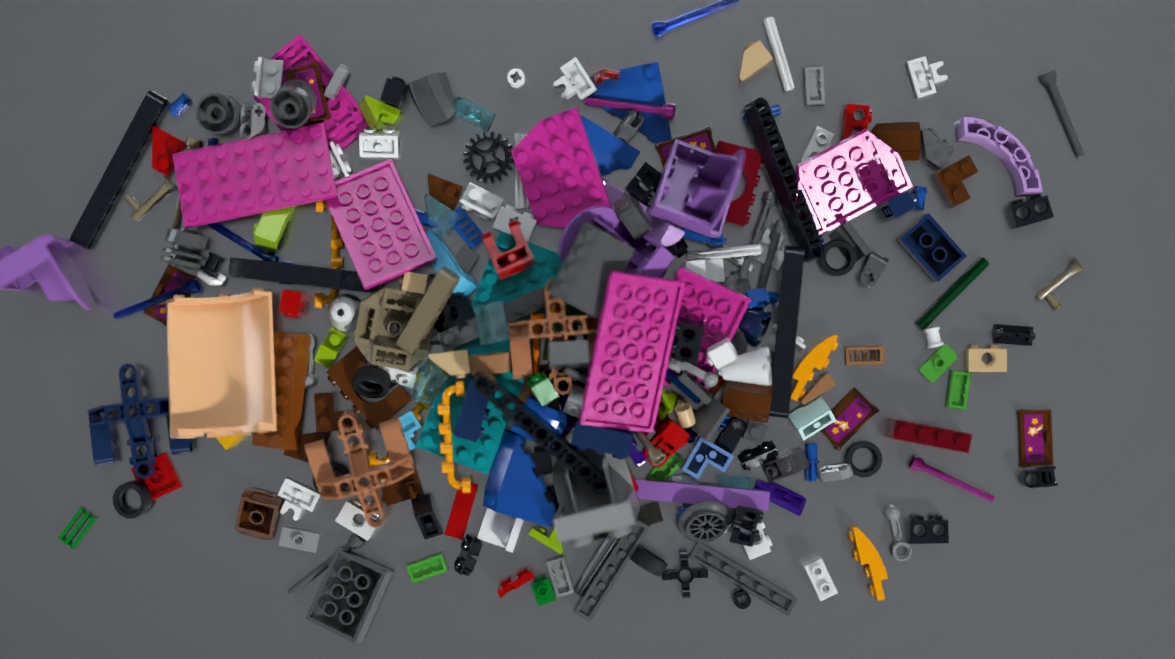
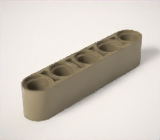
[396,266,460,356]

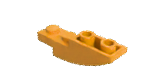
[790,335,839,401]
[848,525,888,601]

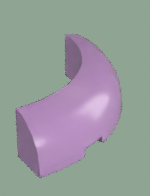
[957,117,1043,197]
[602,178,685,246]

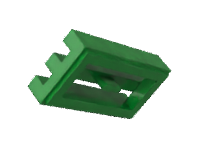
[58,507,97,549]

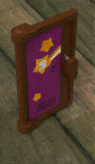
[285,62,332,124]
[655,126,716,168]
[143,264,199,327]
[820,387,879,451]
[1018,409,1054,468]

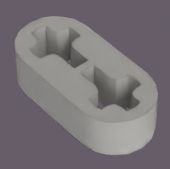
[324,64,350,100]
[817,464,853,482]

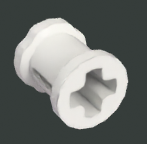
[507,68,525,88]
[923,326,944,349]

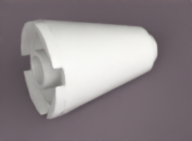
[327,294,361,332]
[719,347,772,386]

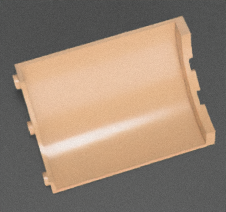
[166,288,277,439]

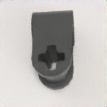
[857,250,889,288]

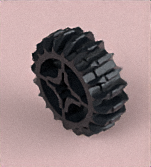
[463,131,515,183]

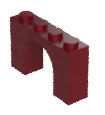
[715,140,764,227]
[885,418,972,453]

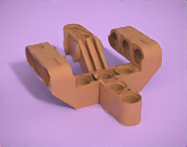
[508,279,599,394]
[305,410,415,528]

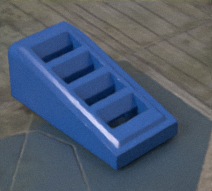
[446,206,483,249]

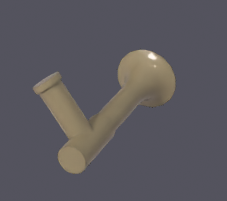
[123,175,178,221]
[1035,257,1086,310]

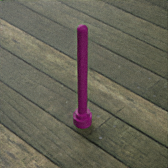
[584,97,676,120]
[908,455,995,502]

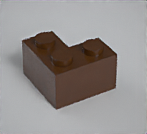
[932,155,978,209]
[314,392,357,432]

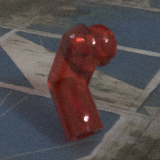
[593,69,620,85]

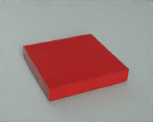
[131,452,183,501]

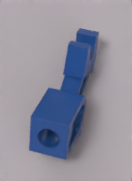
[745,287,780,309]

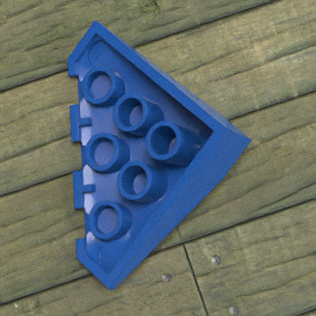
[587,62,672,143]
[580,115,640,176]
[483,430,556,527]

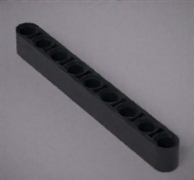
[70,90,168,250]
[744,97,825,263]
[769,246,805,418]
[474,370,608,493]

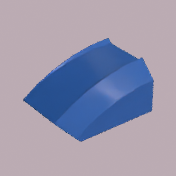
[511,395,567,446]

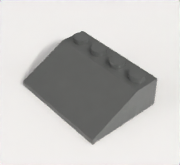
[547,222,635,320]
[305,548,393,643]

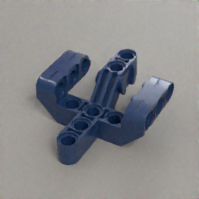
[88,364,193,479]

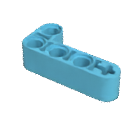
[425,227,478,298]

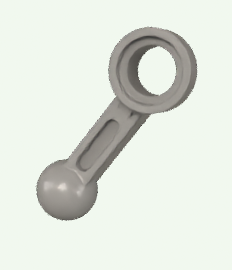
[300,333,316,389]
[667,357,718,387]
[885,505,912,561]

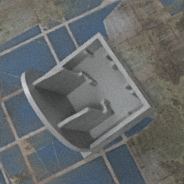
[553,445,640,547]

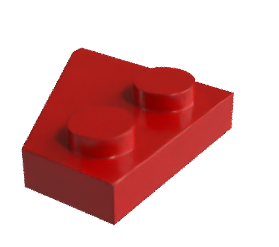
[152,126,187,177]
[497,568,535,598]

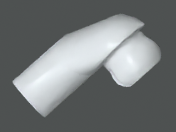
[197,270,227,287]
[672,473,699,484]

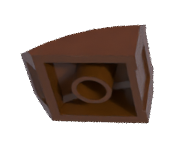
[872,122,920,162]
[722,380,772,423]
[234,488,282,540]

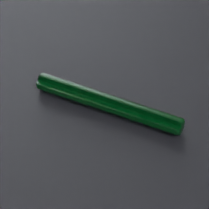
[916,257,989,330]

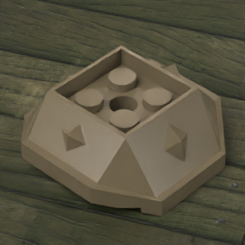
[352,287,434,371]

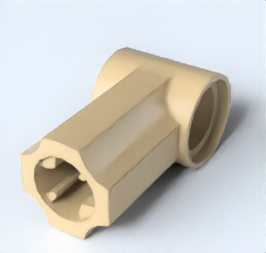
[674,395,696,428]

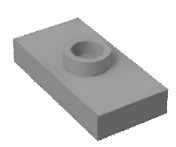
[803,66,825,106]
[278,526,321,553]
[546,556,575,598]

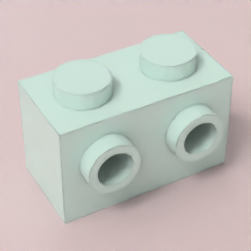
[789,396,836,441]

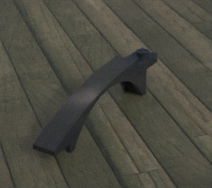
[228,257,381,293]

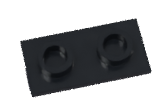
[994,324,1036,346]
[737,440,779,471]
[454,534,483,576]

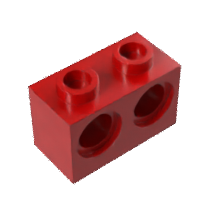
[841,103,872,141]
[279,289,307,319]

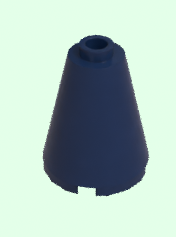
[738,308,772,348]

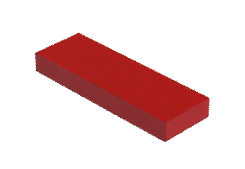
[444,479,479,540]

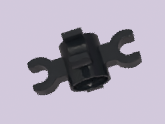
[662,551,708,598]

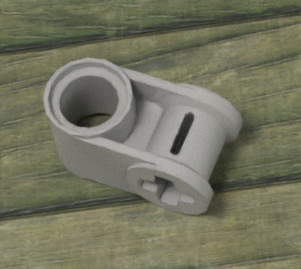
[239,103,266,139]

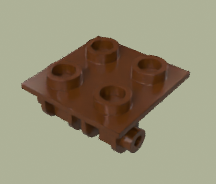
[378,458,424,506]

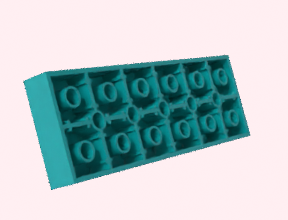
[416,231,562,475]

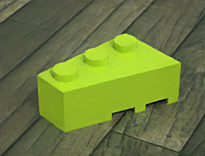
[252,206,295,255]

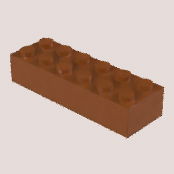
[252,331,311,450]

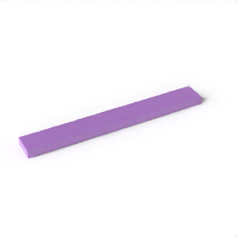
[635,478,770,511]

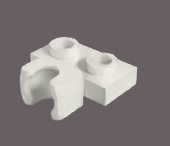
[906,56,948,99]
[553,57,597,100]
[748,227,784,270]
[278,478,321,521]

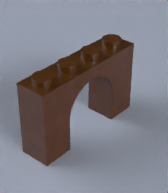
[326,346,413,430]

